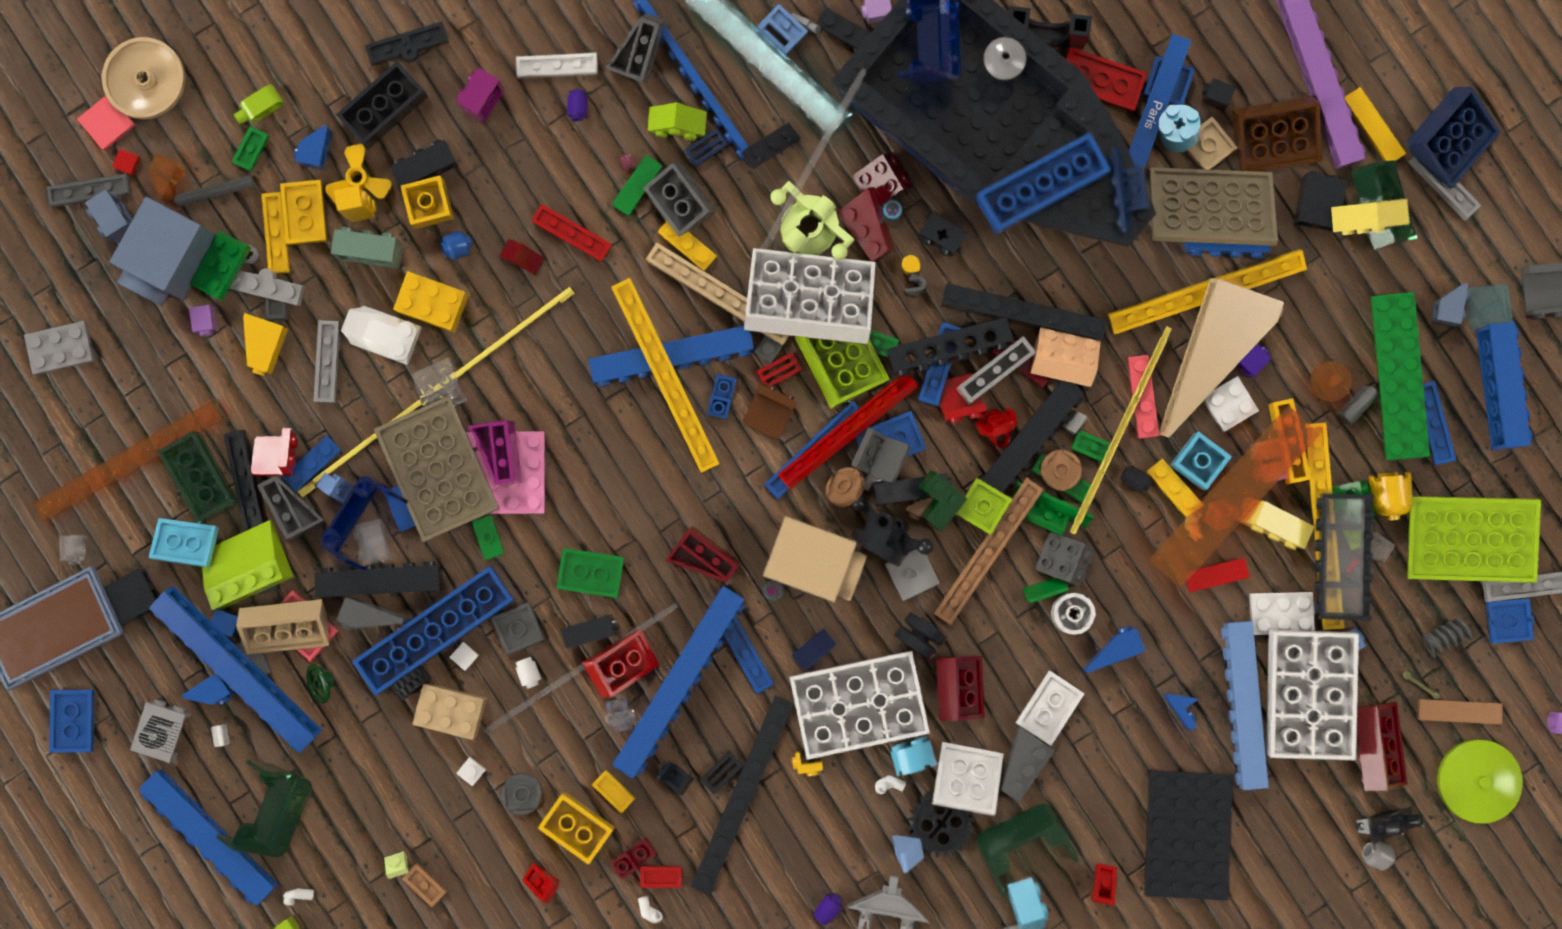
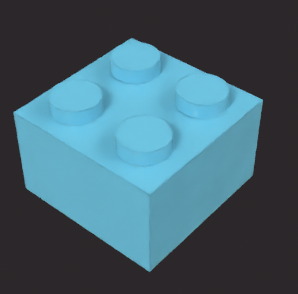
[1169,432,1232,491]
[1008,878,1048,929]

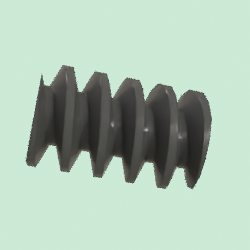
[1423,618,1473,658]

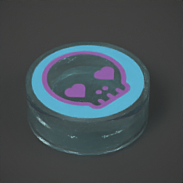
[882,200,903,221]

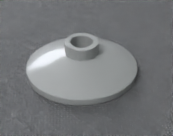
[984,38,1026,80]

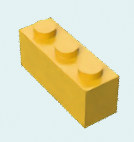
[334,186,377,222]

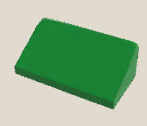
[1023,577,1069,603]

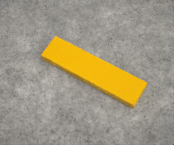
[1344,87,1406,166]
[261,192,290,274]

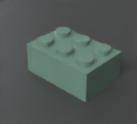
[331,227,404,269]

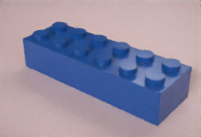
[975,133,1111,235]
[1476,322,1533,451]

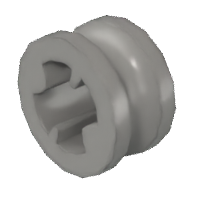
[244,244,259,264]

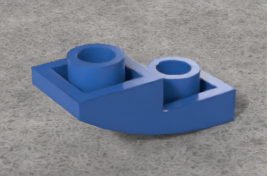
[707,373,737,419]
[384,486,415,532]

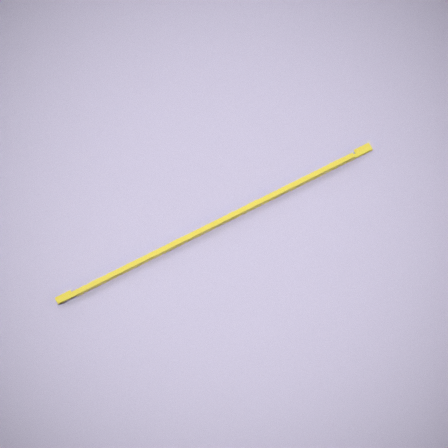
[298,287,575,498]

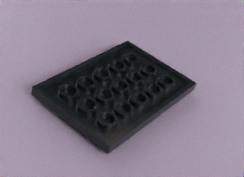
[1144,770,1233,901]

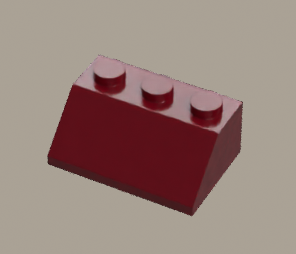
[936,656,985,721]

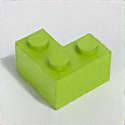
[648,102,707,140]

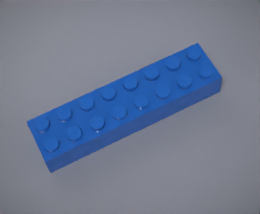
[352,566,516,696]

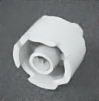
[1051,593,1096,634]

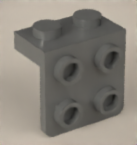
[851,428,910,483]
[1036,532,1094,587]

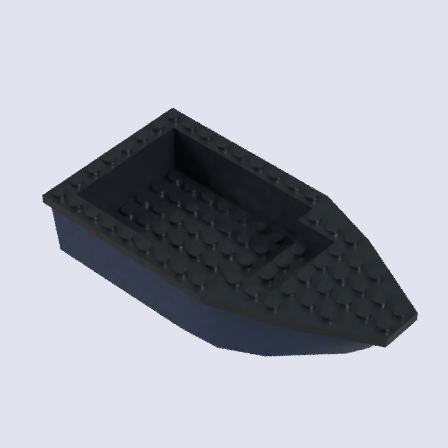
[830,0,1157,247]

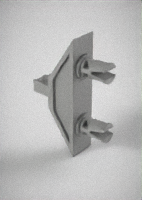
[847,875,929,929]

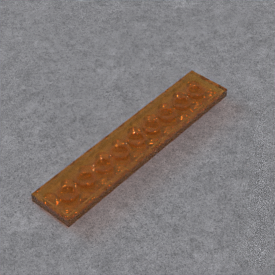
[1149,406,1320,588]

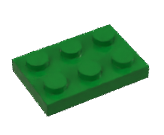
[190,231,252,301]
[556,548,625,598]

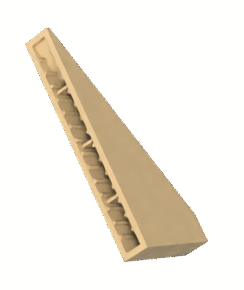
[1159,279,1284,437]

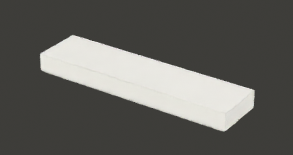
[516,53,598,78]

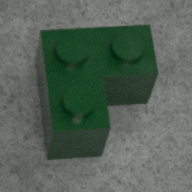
[918,470,967,531]

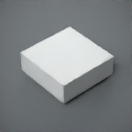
[449,642,479,671]

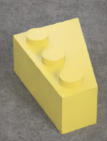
[1331,199,1409,235]

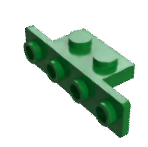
[1012,482,1094,536]

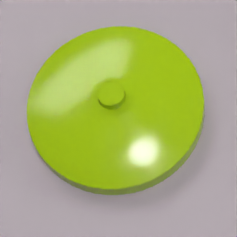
[1437,739,1523,824]

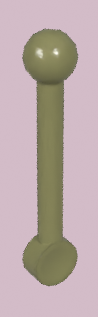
[1402,671,1440,700]

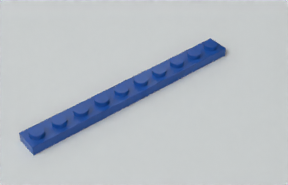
[633,0,749,164]

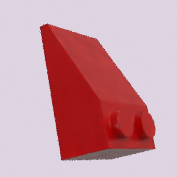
[582,629,660,698]

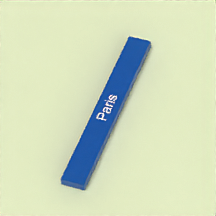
[1129,34,1192,168]

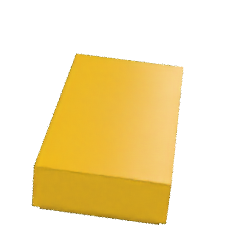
[592,769,636,813]

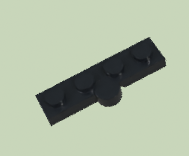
[365,21,449,66]

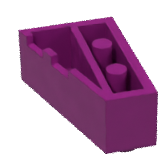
[468,420,522,485]

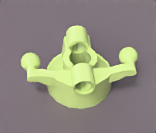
[770,181,854,260]

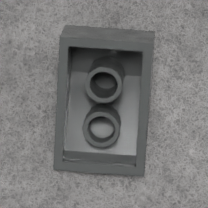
[336,597,412,630]

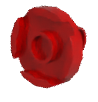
[976,408,1018,448]

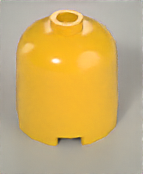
[1368,472,1413,520]

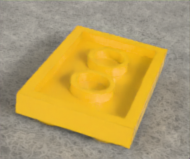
[280,180,328,245]

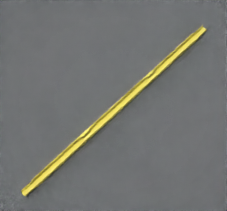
[1070,326,1172,534]

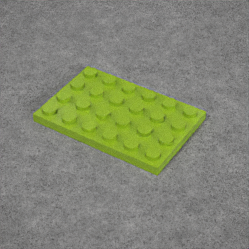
[1407,496,1541,582]

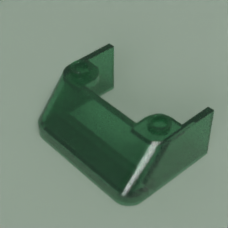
[216,759,312,857]
[976,803,1079,897]

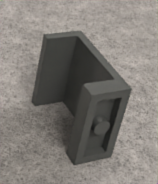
[1521,263,1562,320]

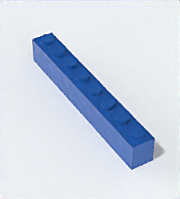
[588,326,754,387]
[139,769,279,906]

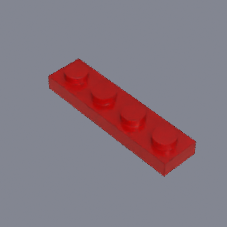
[531,204,612,262]

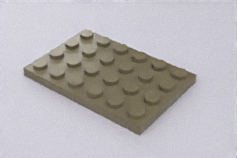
[1149,167,1278,246]
[374,396,500,542]

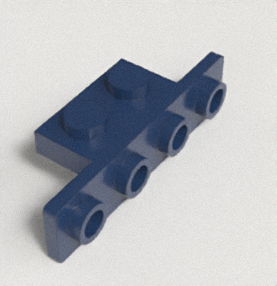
[1109,147,1150,234]

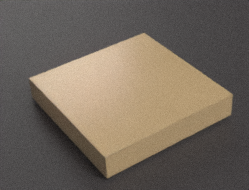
[1186,116,1238,170]

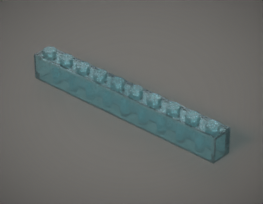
[684,0,852,136]

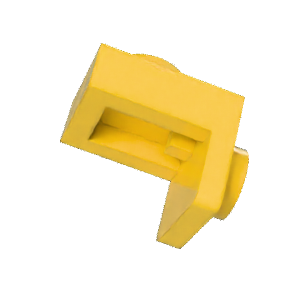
[792,751,823,776]

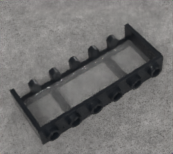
[1314,493,1374,621]

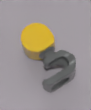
[901,255,926,296]

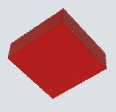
[112,149,141,176]

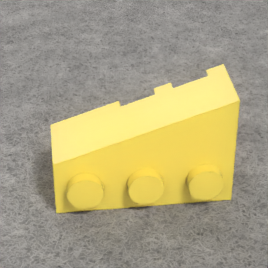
[1235,498,1315,550]

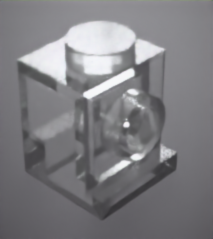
[59,535,87,565]

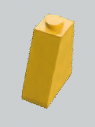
[243,313,288,376]

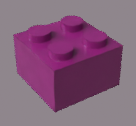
[457,67,505,124]

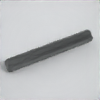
[174,175,254,207]

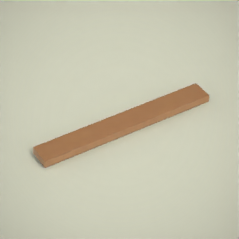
[934,477,1044,625]

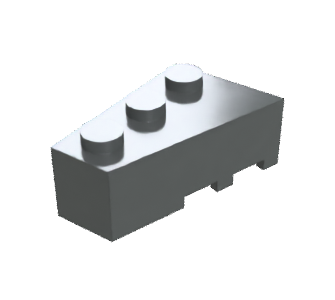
[257,476,326,542]

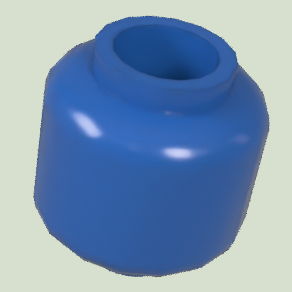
[440,231,472,261]

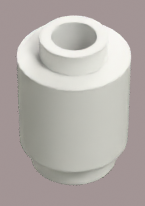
[515,657,541,689]

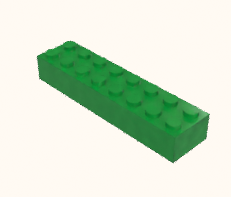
[1370,292,1430,461]

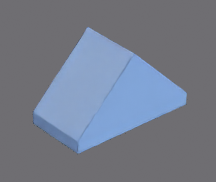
[892,835,924,872]

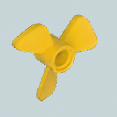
[325,144,392,204]

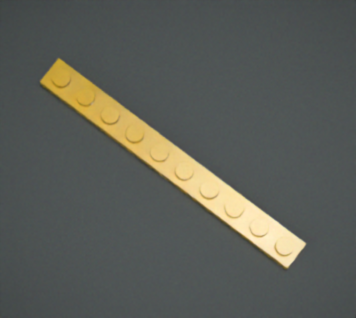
[1107,249,1307,335]
[611,278,720,473]
[1304,422,1344,630]

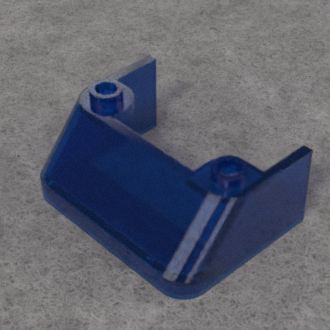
[897,0,961,82]
[321,474,409,571]

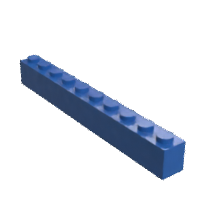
[149,585,323,753]

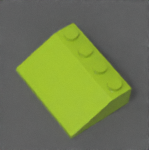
[794,336,890,409]
[202,520,294,610]

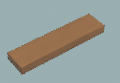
[1417,699,1503,724]

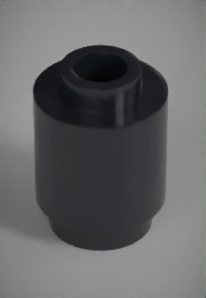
[1120,465,1152,493]

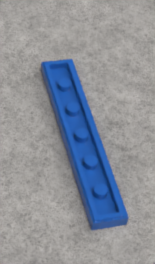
[764,401,860,499]

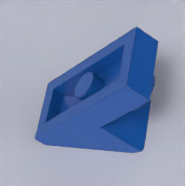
[1162,693,1198,731]

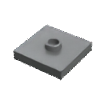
[885,549,940,601]

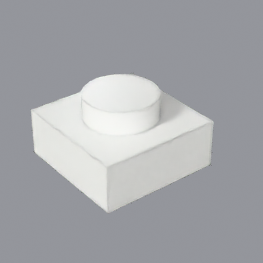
[456,756,486,786]

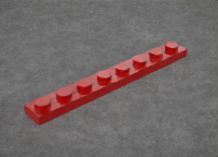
[777,375,918,490]

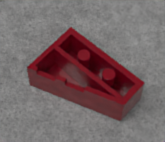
[837,187,895,262]
[665,526,741,582]

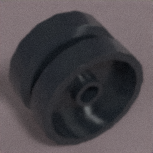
[894,611,947,661]

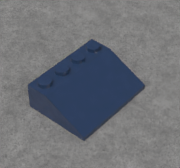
[1405,87,1501,189]

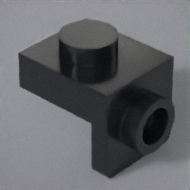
[657,761,694,795]

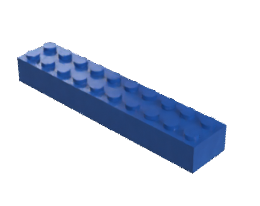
[612,586,746,778]

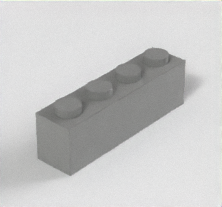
[956,336,1036,405]

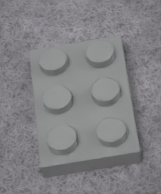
[24,321,95,375]

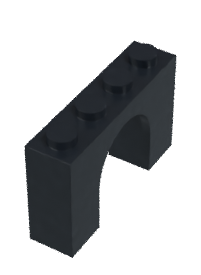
[1008,6,1092,50]

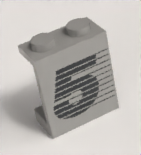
[130,699,191,763]

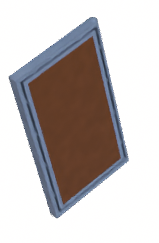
[0,566,124,691]

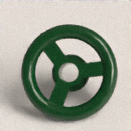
[306,664,334,704]

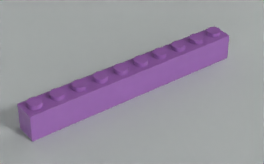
[1276,0,1365,170]

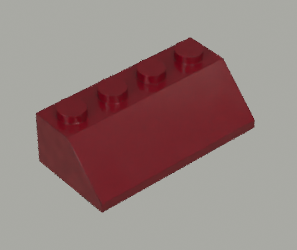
[1356,702,1408,791]

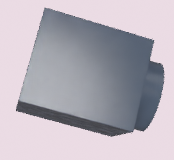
[110,196,216,306]

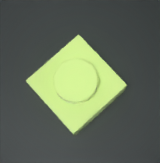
[384,851,409,879]

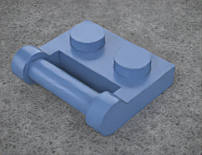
[754,4,808,59]

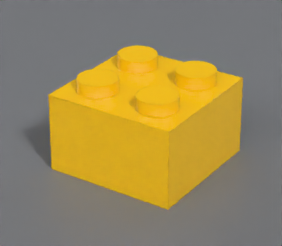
[401,176,454,229]

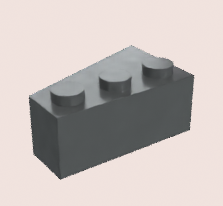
[605,13,666,82]
[999,725,1054,802]

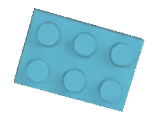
[149,518,219,568]

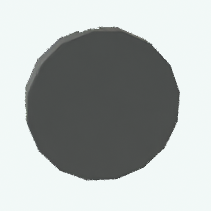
[501,773,543,815]

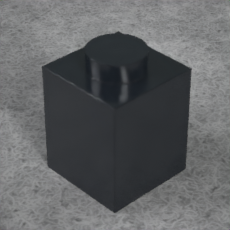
[1201,78,1236,110]

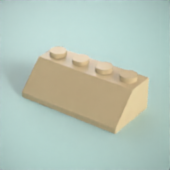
[236,599,330,655]

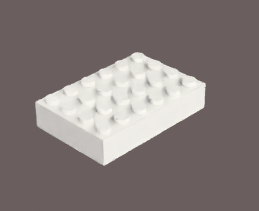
[744,248,875,344]
[1266,630,1359,760]
[790,650,929,759]

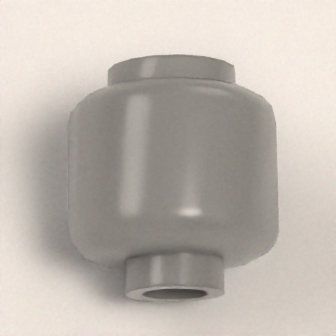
[1362,841,1395,870]

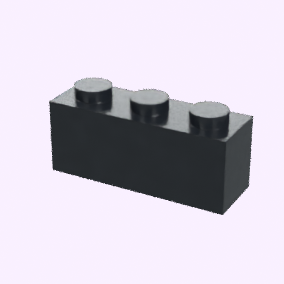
[390,140,459,189]

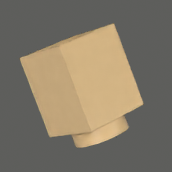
[763,516,867,602]

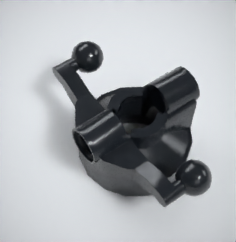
[851,496,934,567]

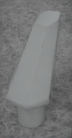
[791,13,821,33]

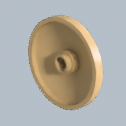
[102,37,185,119]

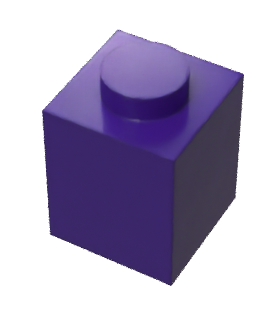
[1237,344,1272,378]

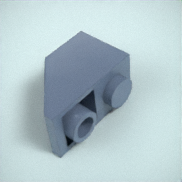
[1431,283,1470,327]

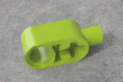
[233,85,284,125]

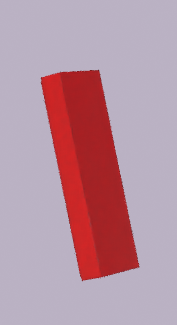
[1184,558,1250,593]

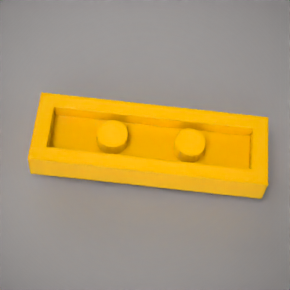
[658,221,717,272]
[1147,458,1204,519]

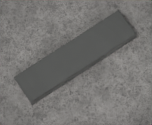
[46,173,132,208]

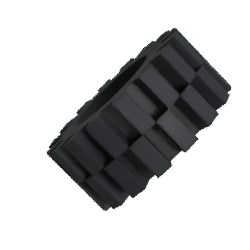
[391,665,432,701]

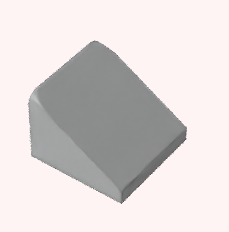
[1061,410,1087,434]

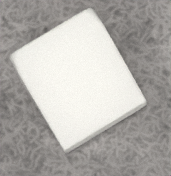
[211,724,230,747]

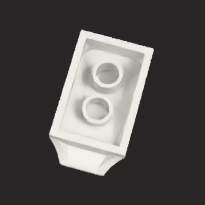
[341,306,422,365]

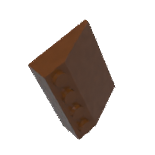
[1232,96,1322,172]

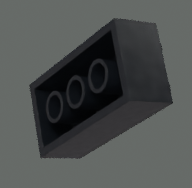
[336,61,429,150]

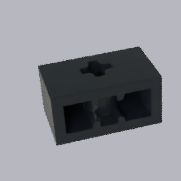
[919,212,967,257]

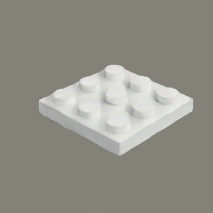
[932,742,1003,816]

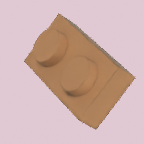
[402,863,447,907]

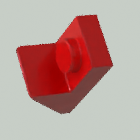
[522,863,559,904]
[1090,863,1117,906]

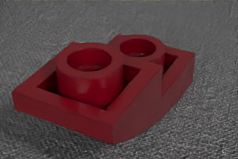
[610,837,658,880]

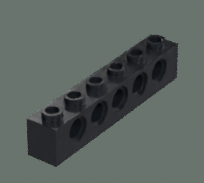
[886,317,1013,377]

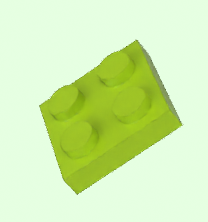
[956,478,1012,535]

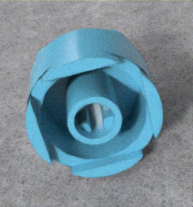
[1159,105,1200,153]
[890,736,937,776]

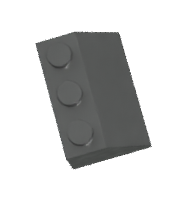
[643,162,717,237]

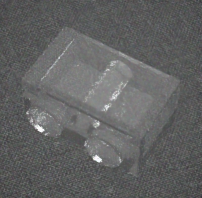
[353,519,392,565]

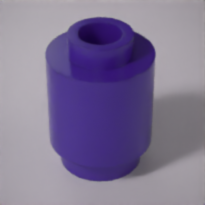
[567,90,588,122]
[813,893,843,926]

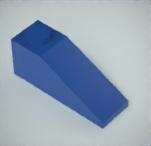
[1083,625,1145,673]

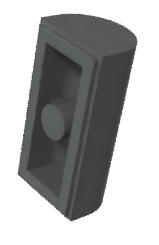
[1336,386,1380,426]

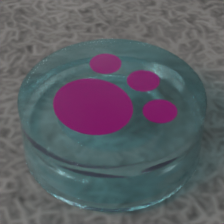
[763,580,783,601]

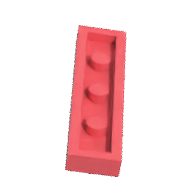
[1127,355,1159,439]

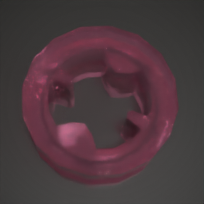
[618,152,635,173]

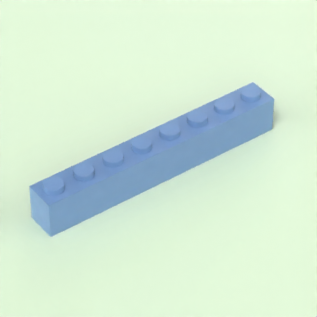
[1221,621,1269,790]

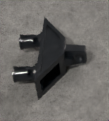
[1356,807,1425,843]

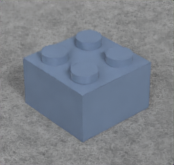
[85,190,133,243]

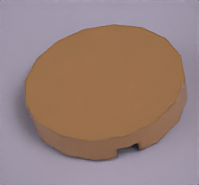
[1040,450,1082,491]
[826,467,865,507]

